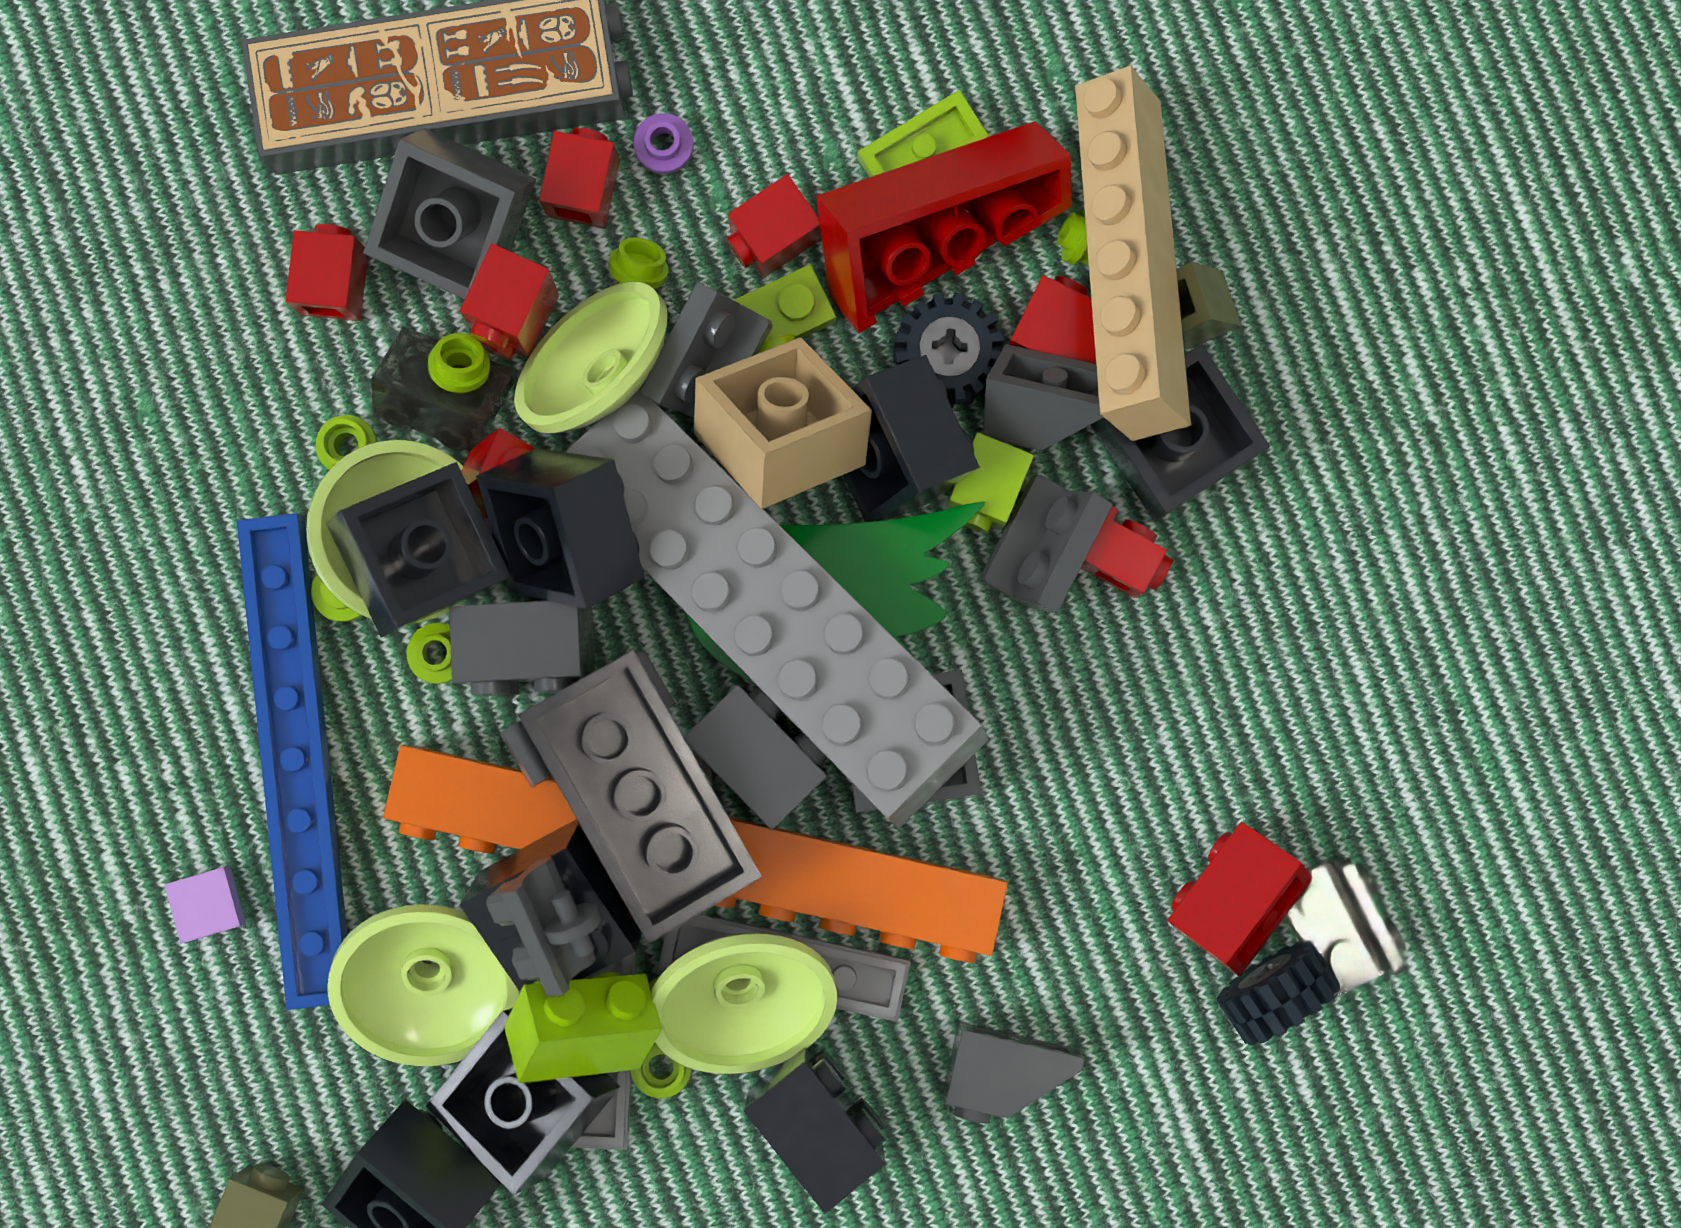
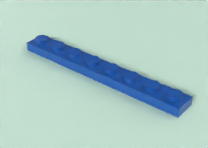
[237,513,347,1010]

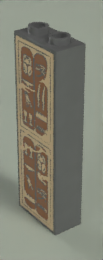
[241,0,633,175]

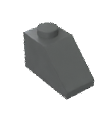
[983,344,1103,451]
[942,1021,1085,1124]

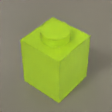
[946,432,1034,533]

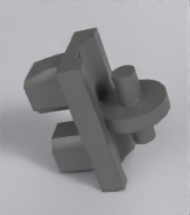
[486,857,602,997]

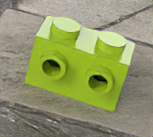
[504,972,663,1083]

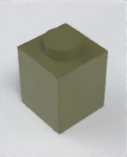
[1176,262,1241,350]
[209,1164,304,1228]

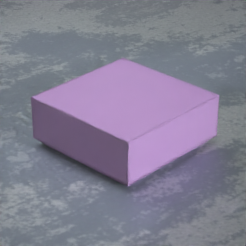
[164,866,246,944]

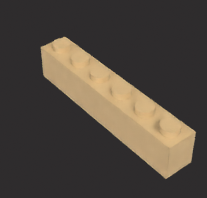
[1075,65,1191,441]

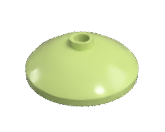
[514,282,668,433]
[306,440,465,624]
[328,905,520,1066]
[651,933,837,1074]

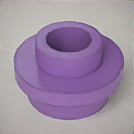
[633,113,694,174]

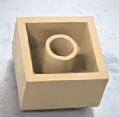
[694,337,872,510]

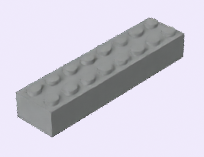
[566,389,989,829]

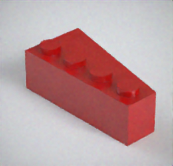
[816,121,1072,334]

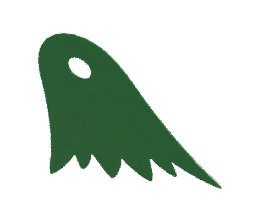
[688,501,985,689]

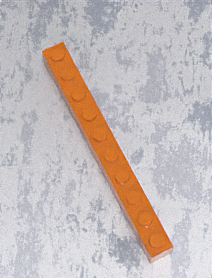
[383,745,1008,963]

